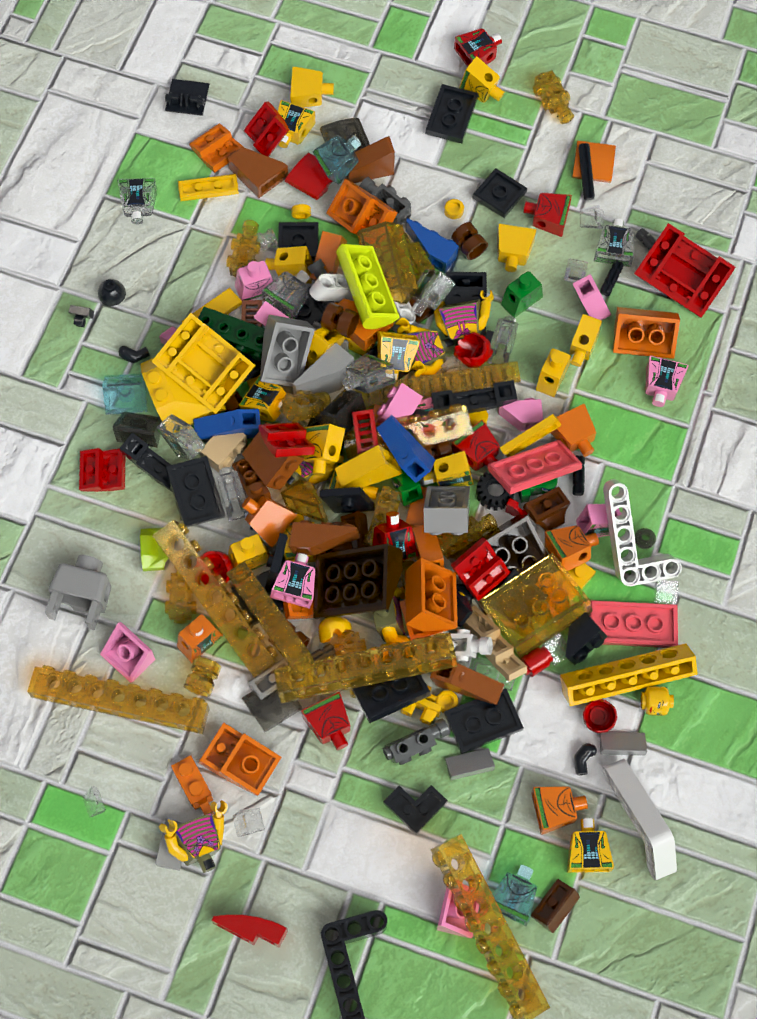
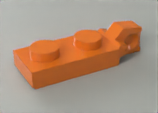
[171,755,214,815]

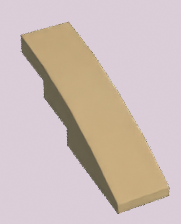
[463,606,527,681]

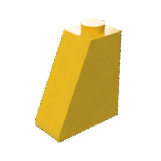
[335,445,403,488]

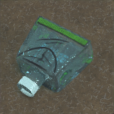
[312,135,361,185]
[486,865,537,926]

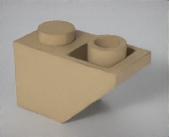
[200,433,247,473]

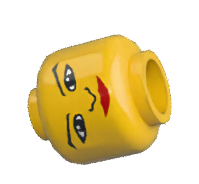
[641,686,674,716]

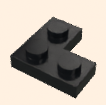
[383,785,448,835]

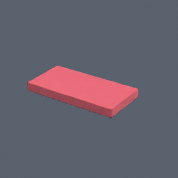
[488,439,582,495]
[590,600,678,648]

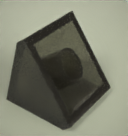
[113,412,163,448]

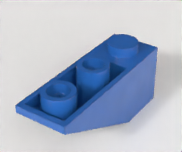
[406,218,459,273]
[193,409,261,440]
[376,415,435,483]

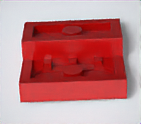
[243,101,289,157]
[285,152,341,200]
[259,422,315,457]
[79,448,126,492]
[450,537,510,601]

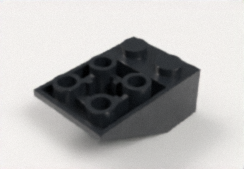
[445,272,487,337]

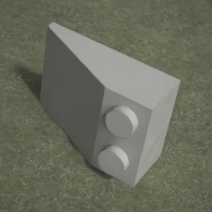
[260,315,315,387]
[293,343,354,404]
[423,486,470,535]

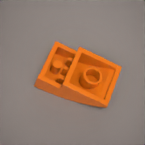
[326,179,398,247]
[198,723,282,796]

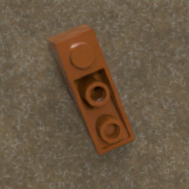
[232,459,272,502]
[289,520,360,556]
[430,657,505,705]

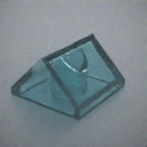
[102,373,148,415]

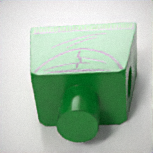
[501,271,543,318]

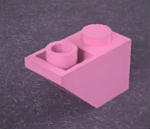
[572,274,611,321]
[376,383,423,424]
[498,398,543,432]

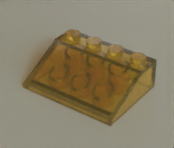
[480,553,592,659]

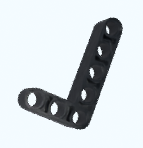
[321,910,388,1019]

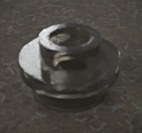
[634,528,656,549]

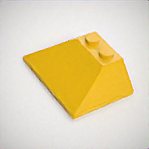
[151,313,256,414]
[140,357,226,435]

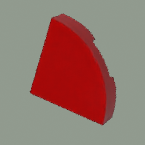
[505,498,527,517]

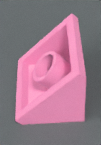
[100,622,155,683]
[437,879,482,939]

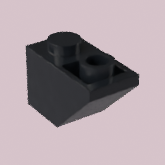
[565,612,608,665]

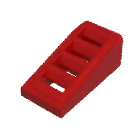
[352,409,378,454]

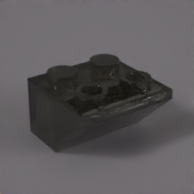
[309,389,366,435]

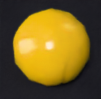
[318,616,352,643]

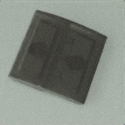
[320,118,370,160]
[242,684,302,733]

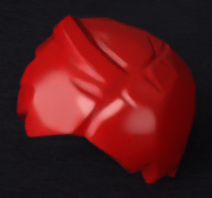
[454,332,493,368]
[197,551,233,589]

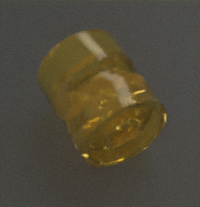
[183,656,222,697]

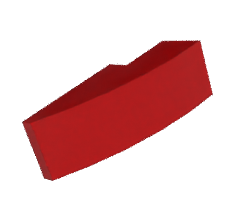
[211,914,288,948]

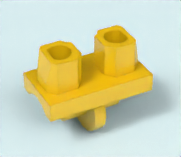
[401,686,442,726]

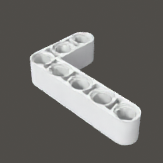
[309,274,416,334]
[603,479,682,586]
[603,759,677,881]

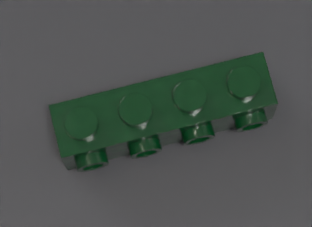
[198,307,265,361]

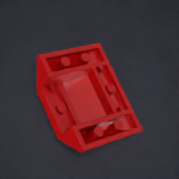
[634,223,736,318]

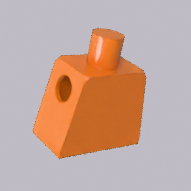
[551,404,596,457]
[242,496,297,547]

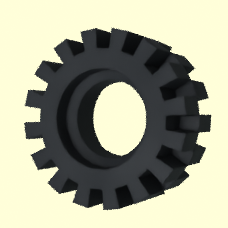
[476,471,514,511]

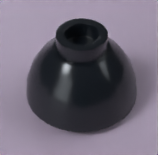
[98,279,126,306]

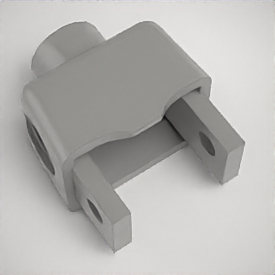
[45,555,111,630]

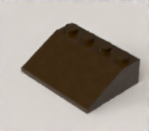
[448,515,557,615]
[313,544,403,619]

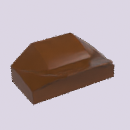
[523,486,570,531]

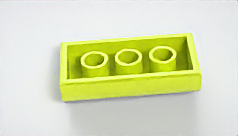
[336,244,400,329]

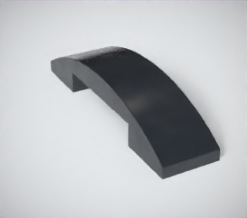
[431,380,517,414]
[119,433,172,492]

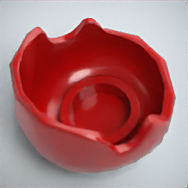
[582,699,617,733]

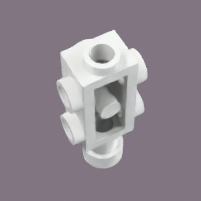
[425,629,493,662]

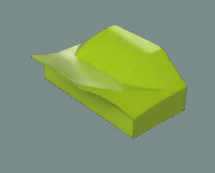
[140,528,173,572]

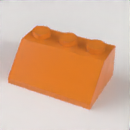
[613,307,680,359]
[405,558,458,632]

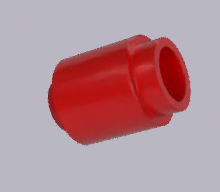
[520,646,553,677]

